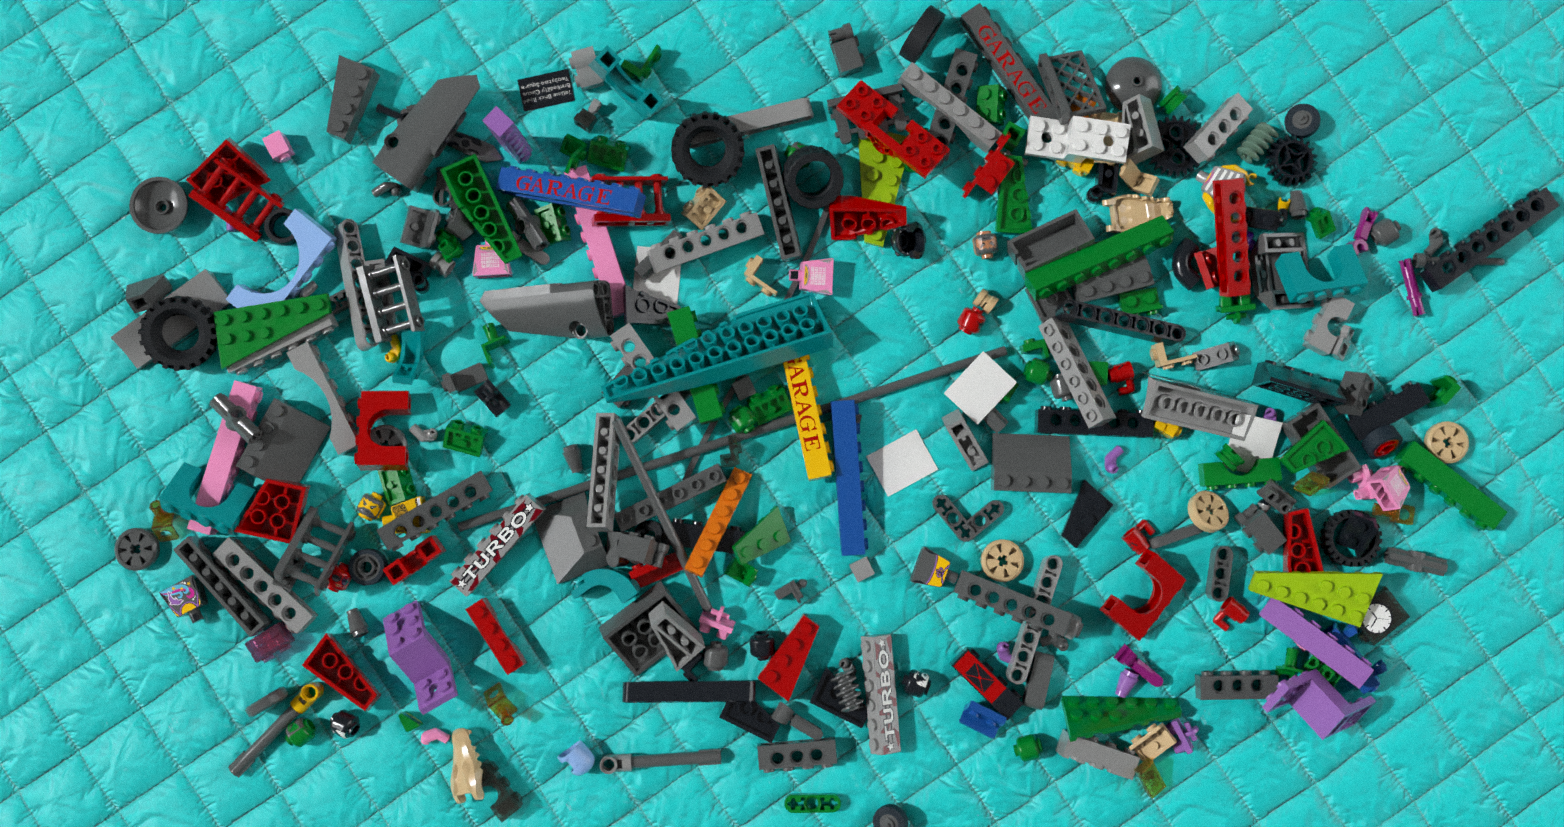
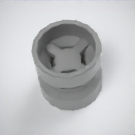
[429,251,456,278]

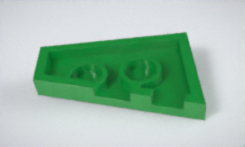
[1279,420,1350,473]
[732,506,791,565]

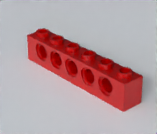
[1212,178,1251,297]

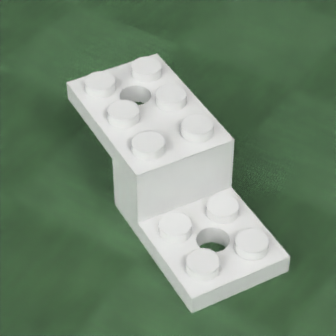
[1024,116,1131,164]

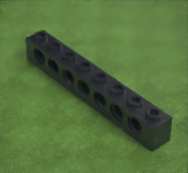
[1419,187,1560,292]

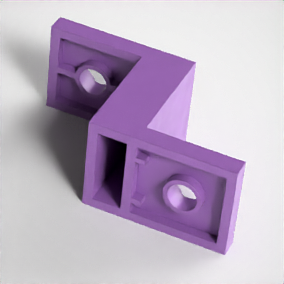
[383,600,458,715]
[1262,669,1376,740]

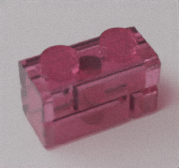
[245,621,295,664]

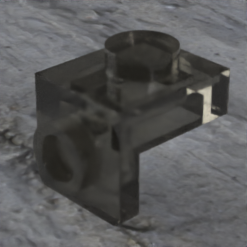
[720,435,742,467]

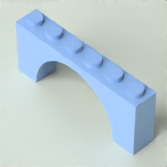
[226,209,338,308]

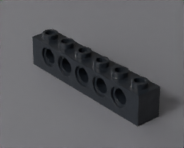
[1034,406,1154,438]

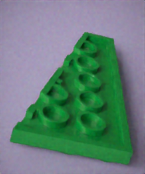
[213,293,332,370]
[1061,696,1182,742]

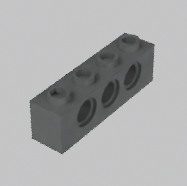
[1195,670,1278,700]
[757,737,837,773]

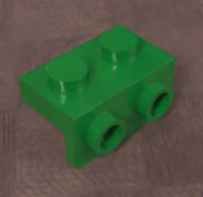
[976,84,1007,126]

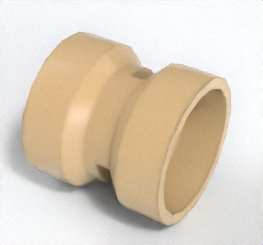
[972,288,999,314]

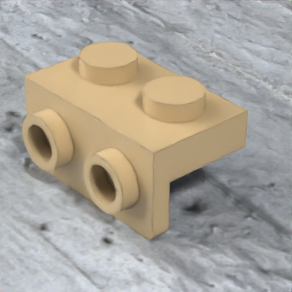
[1128,722,1177,764]

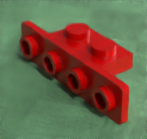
[962,131,1015,198]
[628,549,685,588]

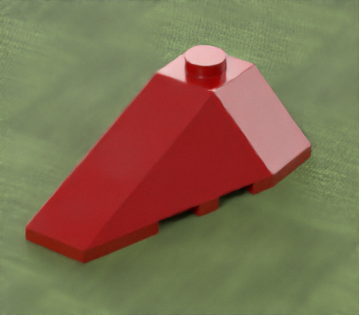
[829,195,907,240]

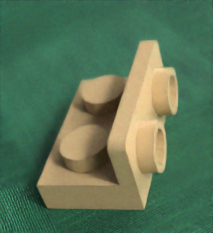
[681,186,727,230]

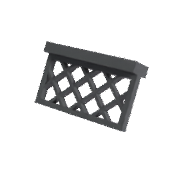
[1037,50,1107,125]

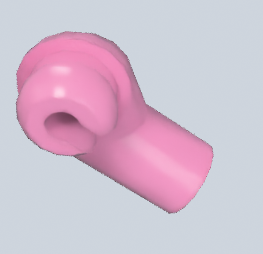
[421,728,451,745]

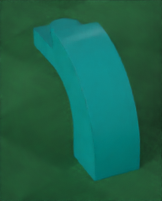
[392,318,426,385]
[570,567,643,604]

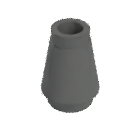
[1289,190,1309,220]
[562,444,583,473]
[346,608,369,638]

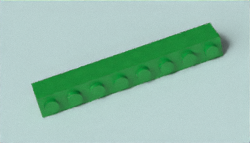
[1025,215,1174,301]

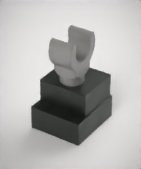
[573,98,602,133]

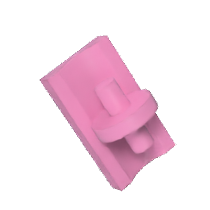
[1347,464,1375,500]
[699,605,736,640]

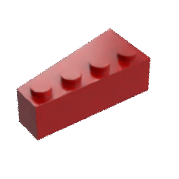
[1283,507,1324,572]
[757,614,819,702]
[302,633,381,711]

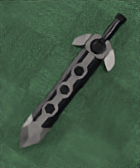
[376,103,502,163]

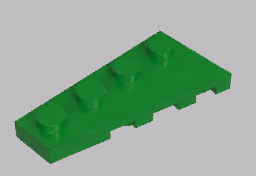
[995,155,1033,234]

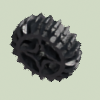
[1264,135,1318,187]

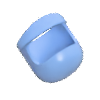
[557,740,595,776]

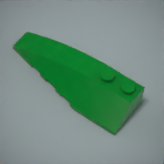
[440,154,523,264]

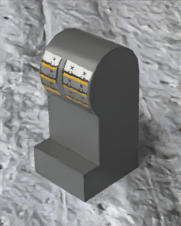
[606,531,630,567]

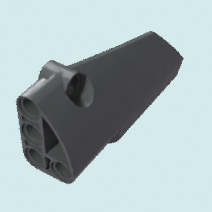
[372,75,480,193]
[479,280,614,339]

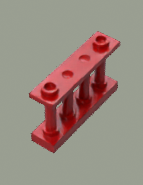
[188,157,285,242]
[589,174,671,226]

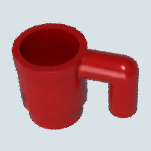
[1108,361,1135,396]
[1121,519,1155,555]
[1213,596,1250,631]

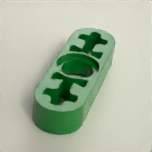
[784,793,841,813]

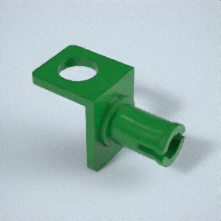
[481,323,510,369]
[1275,648,1304,683]

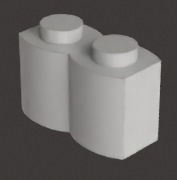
[569,46,604,91]

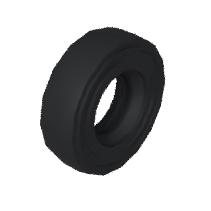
[635,520,666,544]

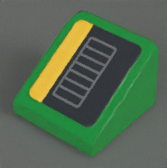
[398,711,423,732]

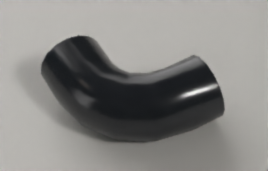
[1171,237,1201,291]

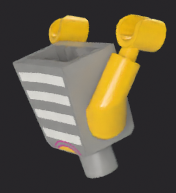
[1196,164,1257,220]

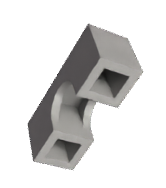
[1302,297,1355,356]

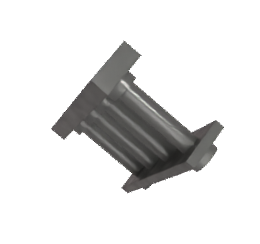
[356,255,425,343]
[273,506,356,596]

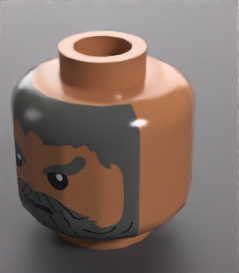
[972,231,999,260]

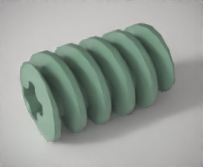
[1236,122,1279,164]

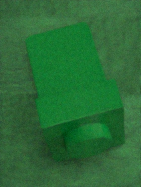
[621,45,662,83]
[559,133,588,174]

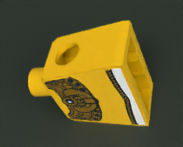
[382,496,431,534]

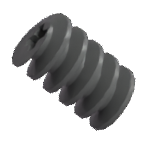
[831,669,864,712]

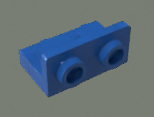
[959,700,1007,739]

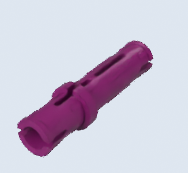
[1398,258,1426,317]

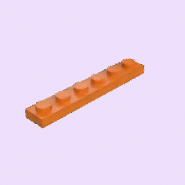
[684,467,752,578]

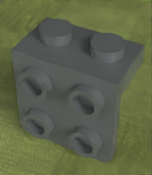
[400,205,441,249]

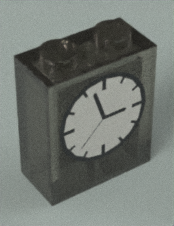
[1347,585,1410,646]

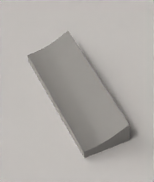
[111,269,231,370]
[1141,376,1259,441]

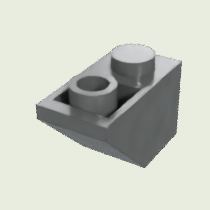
[444,199,475,241]
[125,273,173,313]

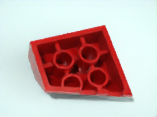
[186,137,271,201]
[234,478,310,543]

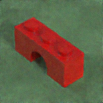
[382,535,447,586]

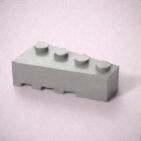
[1055,729,1140,780]

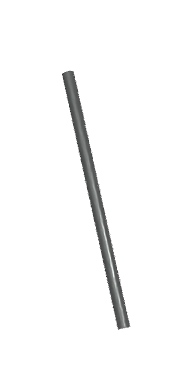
[612,418,713,612]

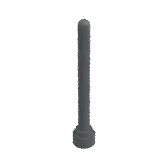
[1412,253,1505,268]

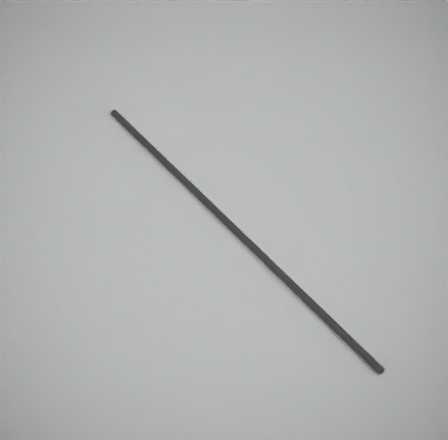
[457,346,1007,532]

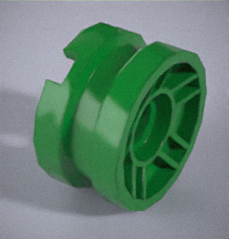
[1158,85,1188,115]
[1214,443,1245,472]

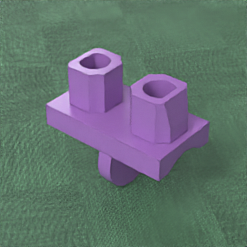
[1165,718,1199,754]

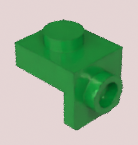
[1019,338,1051,360]
[724,556,758,587]

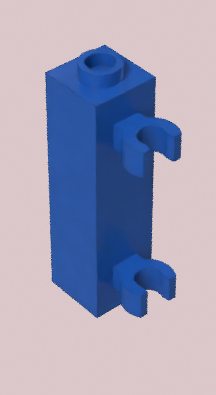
[1322,623,1387,694]

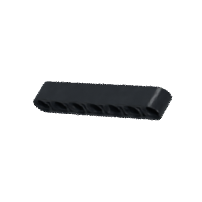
[1055,300,1186,346]
[622,681,756,703]

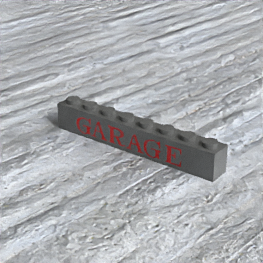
[959,3,1058,143]

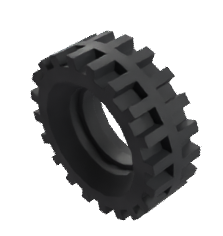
[671,111,745,188]
[138,296,218,371]

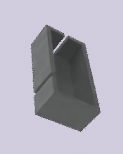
[1007,209,1095,281]
[1281,402,1362,489]

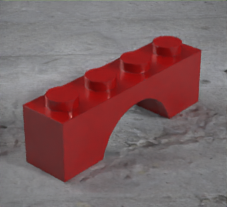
[465,598,527,675]

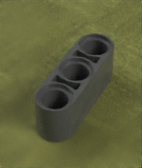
[1206,545,1233,602]
[1022,651,1054,710]

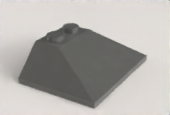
[1249,232,1314,310]
[534,492,608,584]

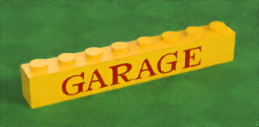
[783,355,834,482]

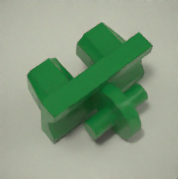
[434,228,464,263]
[1215,294,1256,324]
[1303,655,1343,687]

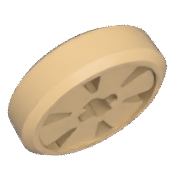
[1424,421,1469,464]
[1188,490,1229,533]
[981,539,1024,582]

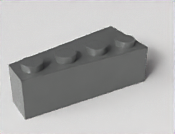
[326,55,380,144]

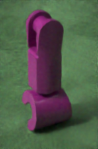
[1346,207,1378,256]
[1113,643,1163,687]

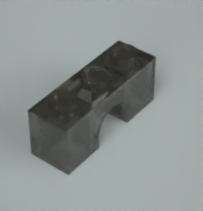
[480,758,523,822]

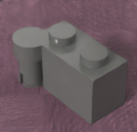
[828,23,865,78]
[1234,503,1287,555]
[615,532,670,568]

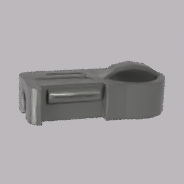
[433,167,453,208]

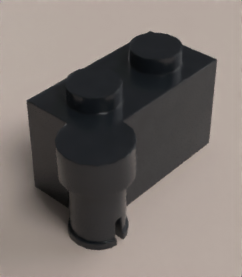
[1086,163,1120,204]
[384,246,432,294]

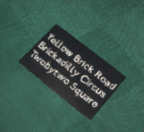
[517,69,575,111]

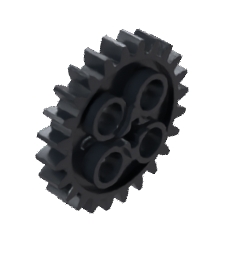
[1148,115,1200,178]

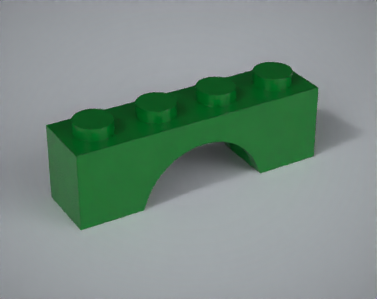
[1198,457,1282,490]

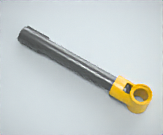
[228,681,324,778]

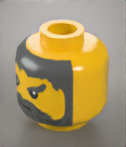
[357,491,386,521]

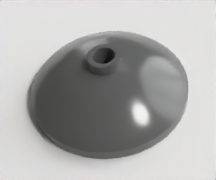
[1105,57,1162,111]
[129,177,188,234]

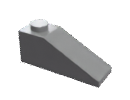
[942,409,988,471]

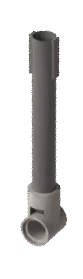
[600,748,721,774]

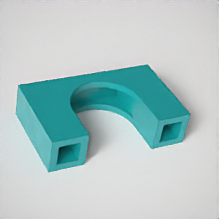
[588,45,664,119]
[1274,244,1368,303]
[159,462,256,536]

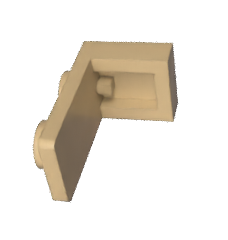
[1119,158,1160,197]
[744,255,778,297]
[1150,342,1198,370]

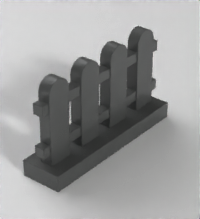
[827,83,910,145]

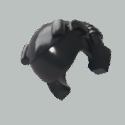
[891,221,926,259]

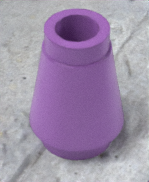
[1115,668,1139,698]

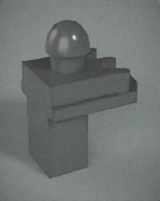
[774,579,807,604]

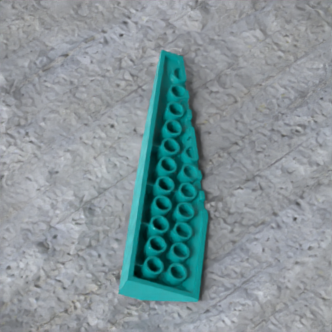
[601,291,833,403]

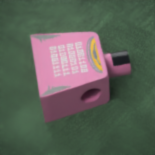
[473,240,513,279]
[789,258,834,296]
[1366,465,1410,511]

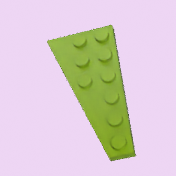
[858,132,907,248]
[1248,571,1383,627]

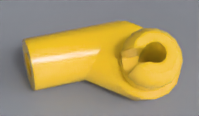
[385,334,402,363]

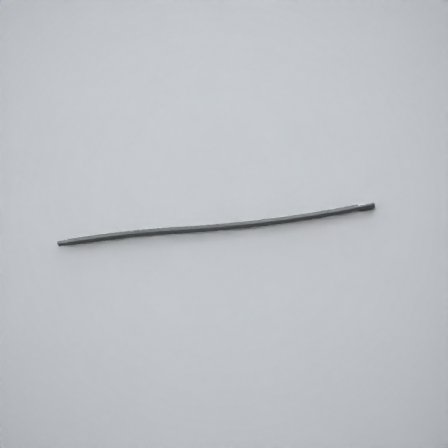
[682,204,830,480]

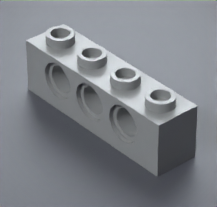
[1183,93,1253,163]

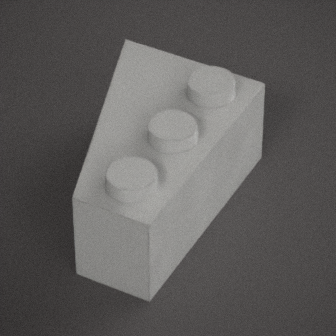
[1122,94,1164,165]
[648,601,705,672]

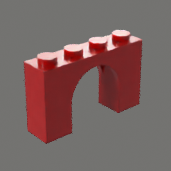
[354,391,411,471]
[1099,549,1186,641]

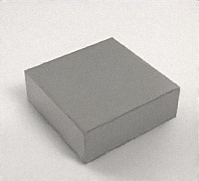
[849,556,875,582]

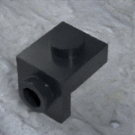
[681,652,703,681]

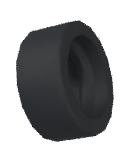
[264,208,297,246]

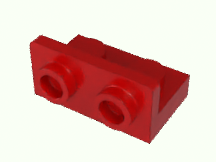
[1194,247,1219,290]

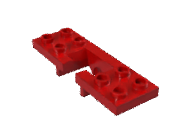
[836,80,950,179]

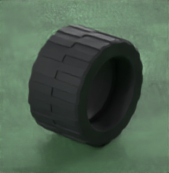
[782,145,844,209]

